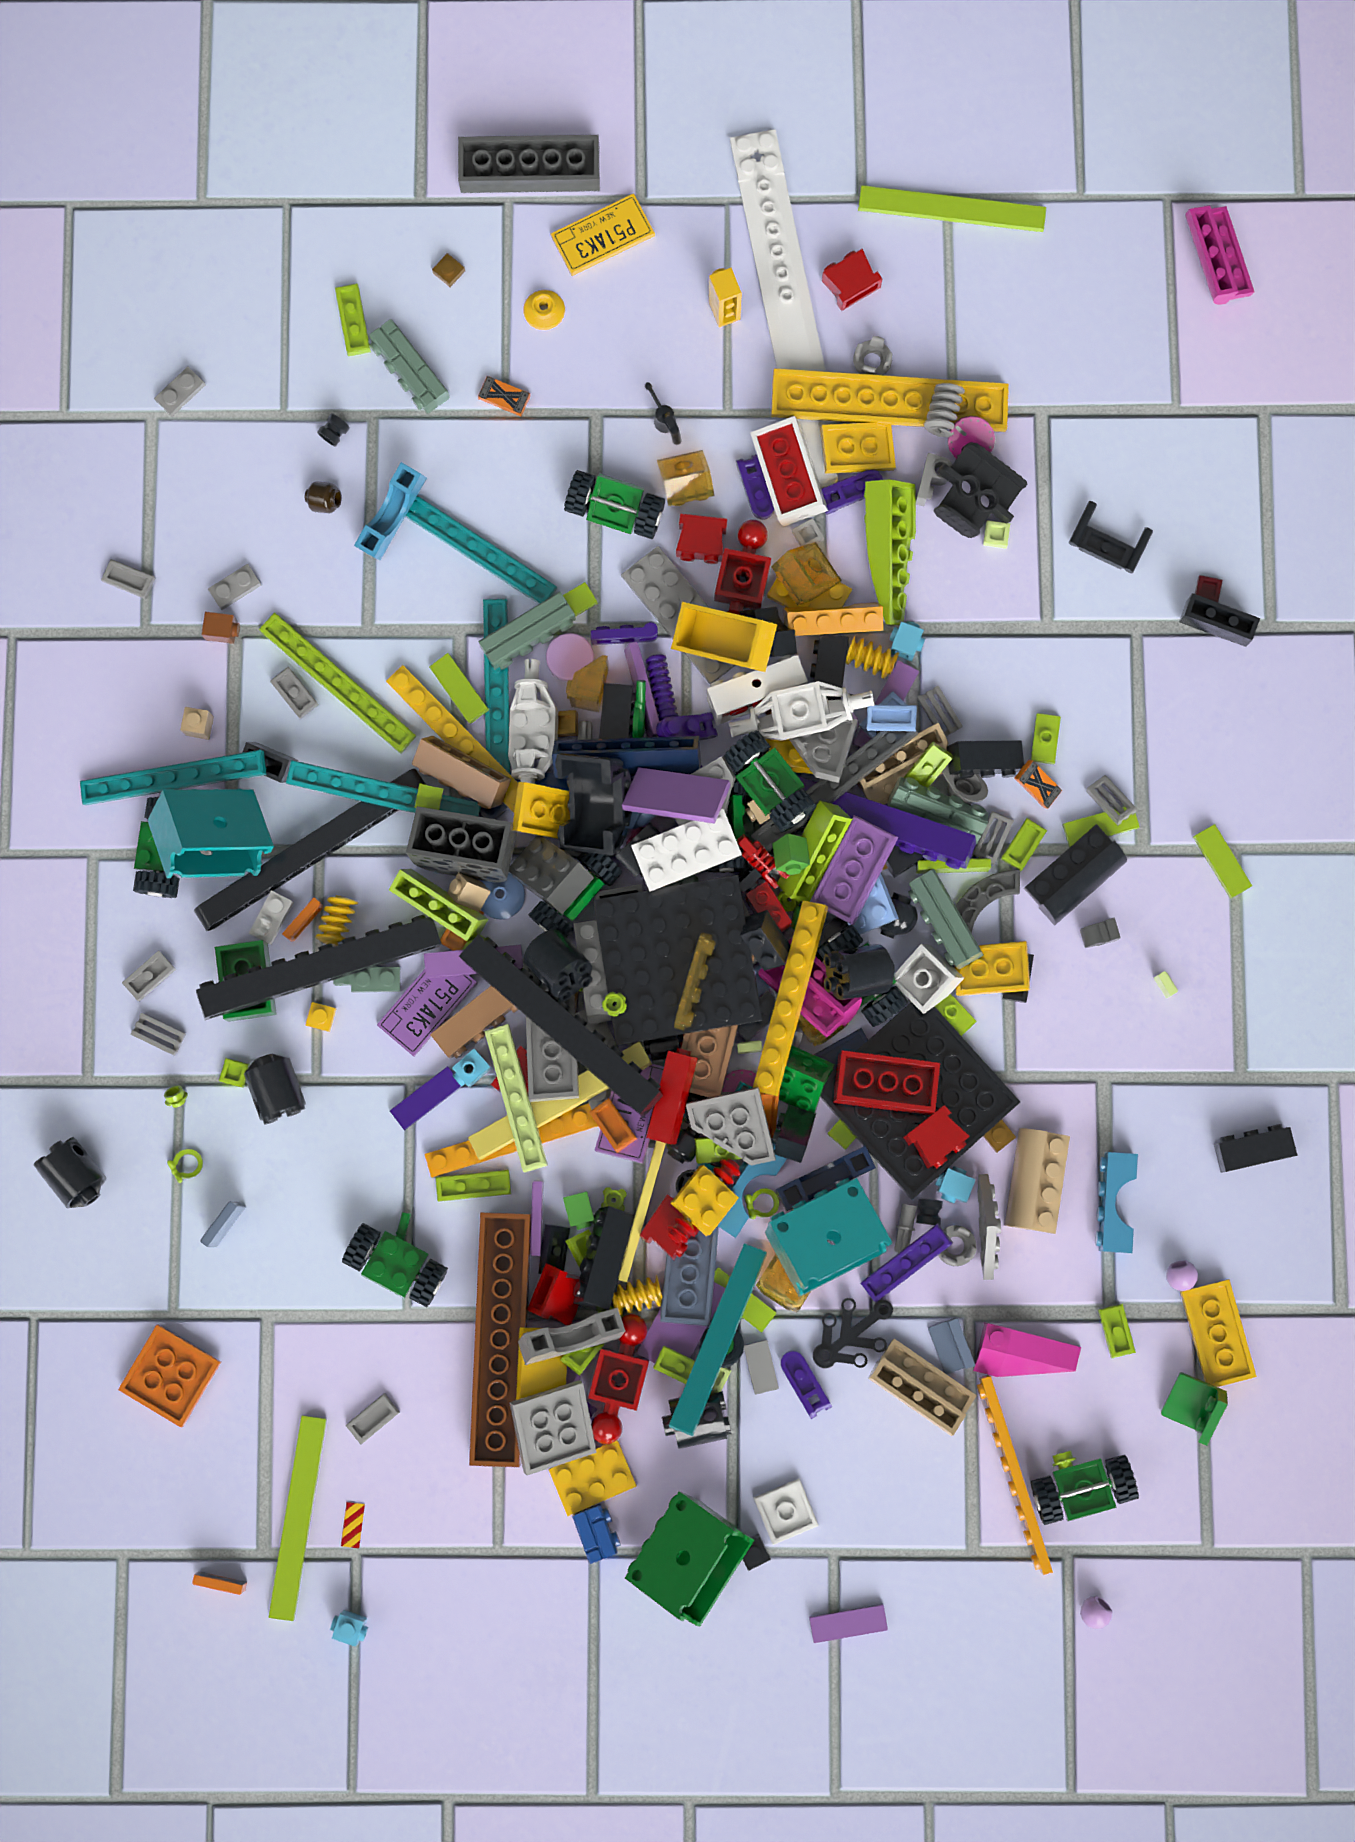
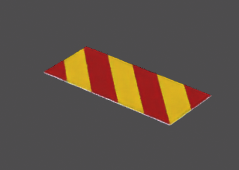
[341,1502,365,1549]

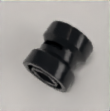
[317,413,350,447]
[916,1198,943,1225]

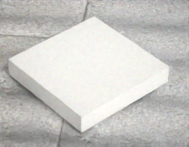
[753,1478,819,1545]

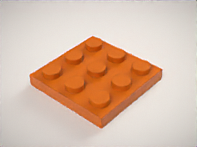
[118,1324,221,1428]

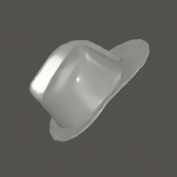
[942,764,988,805]

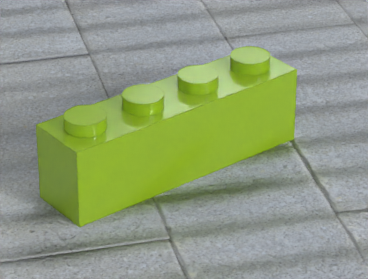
[777,801,852,902]
[389,868,489,941]

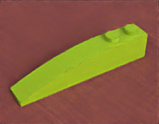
[864,479,916,626]

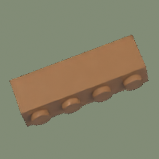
[412,736,511,809]
[430,986,518,1059]

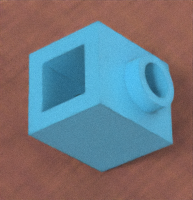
[889,621,925,662]
[452,1049,492,1088]
[935,1166,976,1203]
[330,1610,368,1647]

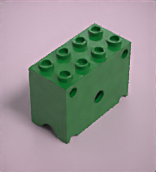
[624,1491,754,1627]

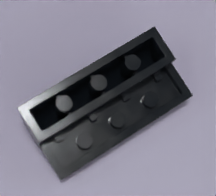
[1023,824,1127,926]

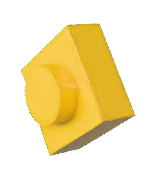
[305,1002,337,1032]

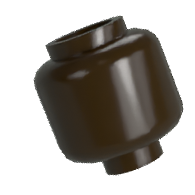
[304,481,342,514]

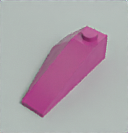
[973,1322,1081,1377]

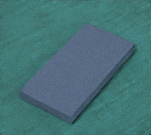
[660,1227,719,1327]

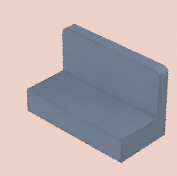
[928,1318,975,1374]

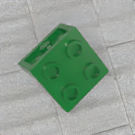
[779,1045,835,1113]
[1161,1372,1228,1446]

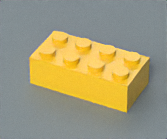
[671,602,777,672]

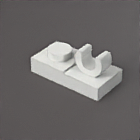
[249,890,294,945]

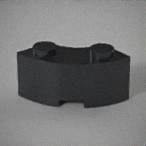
[740,607,797,657]

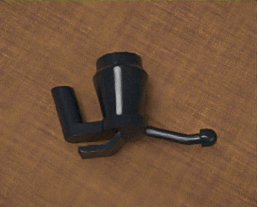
[644,382,682,445]

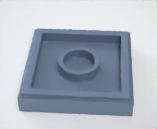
[200,1201,246,1247]

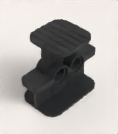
[933,442,1028,538]

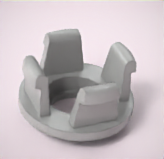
[853,336,892,375]
[938,1225,977,1266]

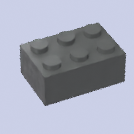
[509,835,594,914]

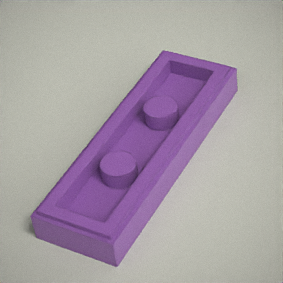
[530,1181,544,1256]
[809,1604,888,1643]

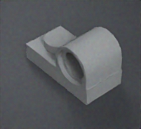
[916,453,952,506]

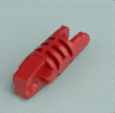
[737,834,790,889]

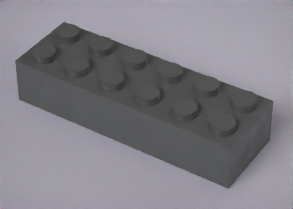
[458,135,600,193]

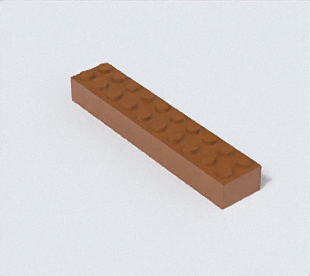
[469,1212,531,1467]

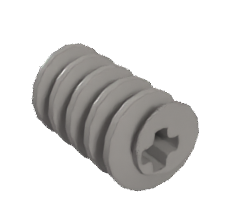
[924,383,965,437]

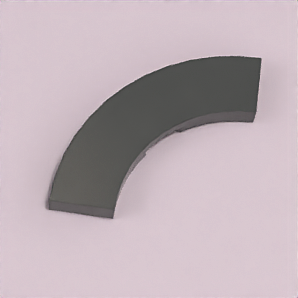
[956,869,1020,934]

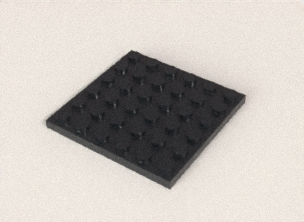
[593,875,763,1046]
[820,1002,1020,1200]

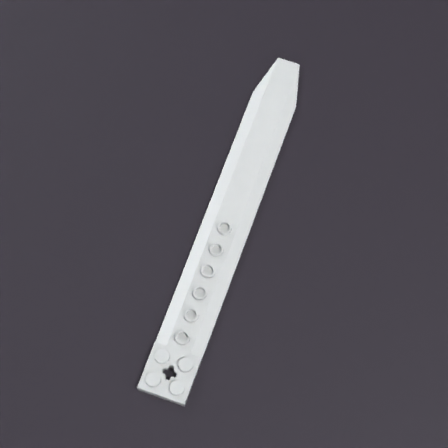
[730,129,838,489]

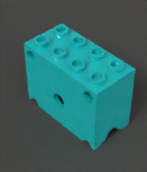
[148,789,274,878]
[765,1178,893,1297]

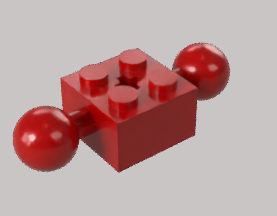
[714,519,771,615]
[588,1314,649,1444]

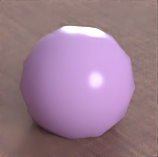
[1166,1260,1198,1291]
[1080,1596,1113,1629]

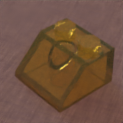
[657,450,715,506]
[771,542,842,606]
[566,655,609,713]

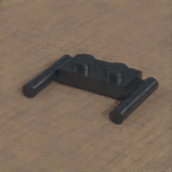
[1068,501,1153,573]

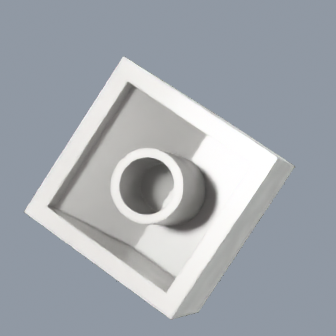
[894,944,964,1013]

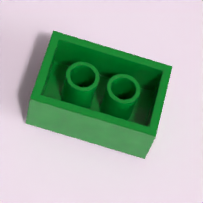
[215,940,277,1022]

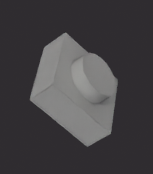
[792,518,824,552]

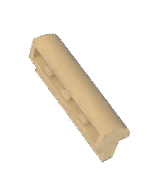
[857,723,949,805]
[1004,1128,1070,1234]
[868,1339,977,1436]

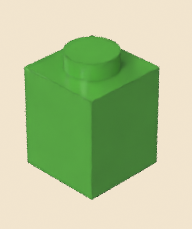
[772,834,810,875]
[563,1191,594,1230]

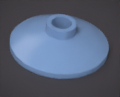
[481,873,525,920]

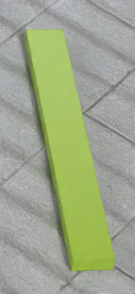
[858,185,1047,232]
[259,612,417,754]
[268,1415,327,1622]

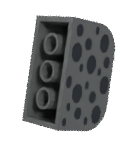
[406,806,517,882]

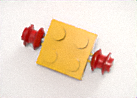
[667,1158,740,1243]

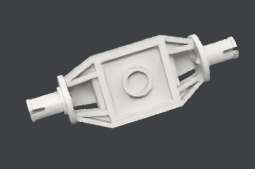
[508,659,559,784]
[729,681,875,740]

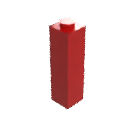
[646,1048,698,1144]

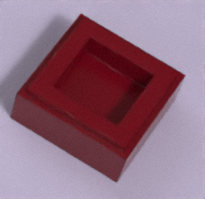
[1195,575,1223,602]

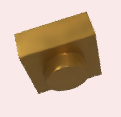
[432,253,465,287]
[558,710,579,737]
[983,1120,1016,1153]

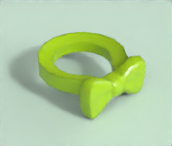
[167,1149,203,1183]
[744,1188,779,1219]

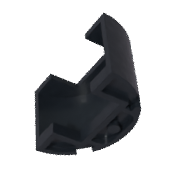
[555,753,632,855]

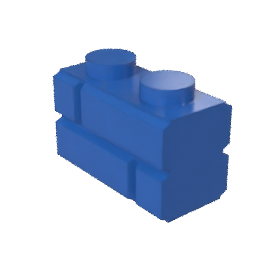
[572,1503,621,1564]

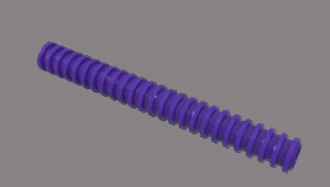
[645,654,678,721]

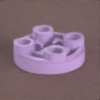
[546,633,594,682]

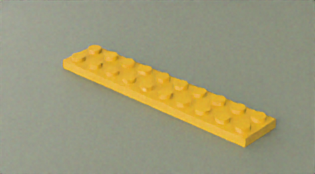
[771,368,1009,432]

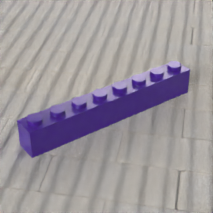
[798,776,976,869]

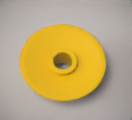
[523,290,565,330]

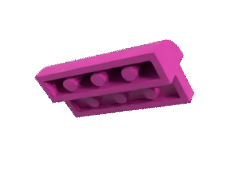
[1185,205,1255,305]
[758,937,862,1038]

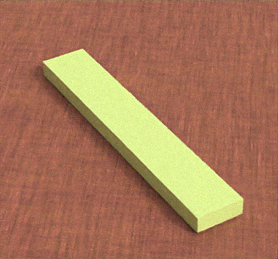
[485,1024,548,1173]

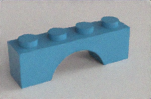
[354,462,427,560]
[718,1143,787,1238]
[1095,1152,1138,1254]

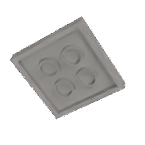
[510,1380,596,1476]

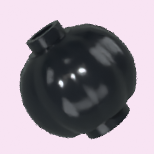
[879,892,918,939]

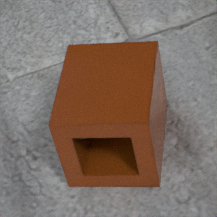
[201,612,240,644]

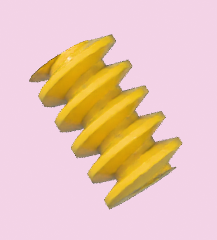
[846,636,900,679]
[315,895,358,946]
[612,1275,662,1316]

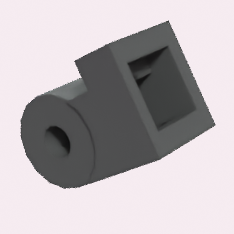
[1079,917,1121,948]

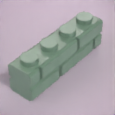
[369,319,450,414]
[478,591,576,670]
[887,777,989,844]
[908,869,984,969]

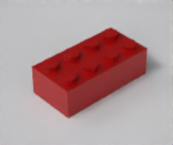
[833,1050,940,1115]

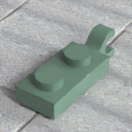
[333,967,401,993]

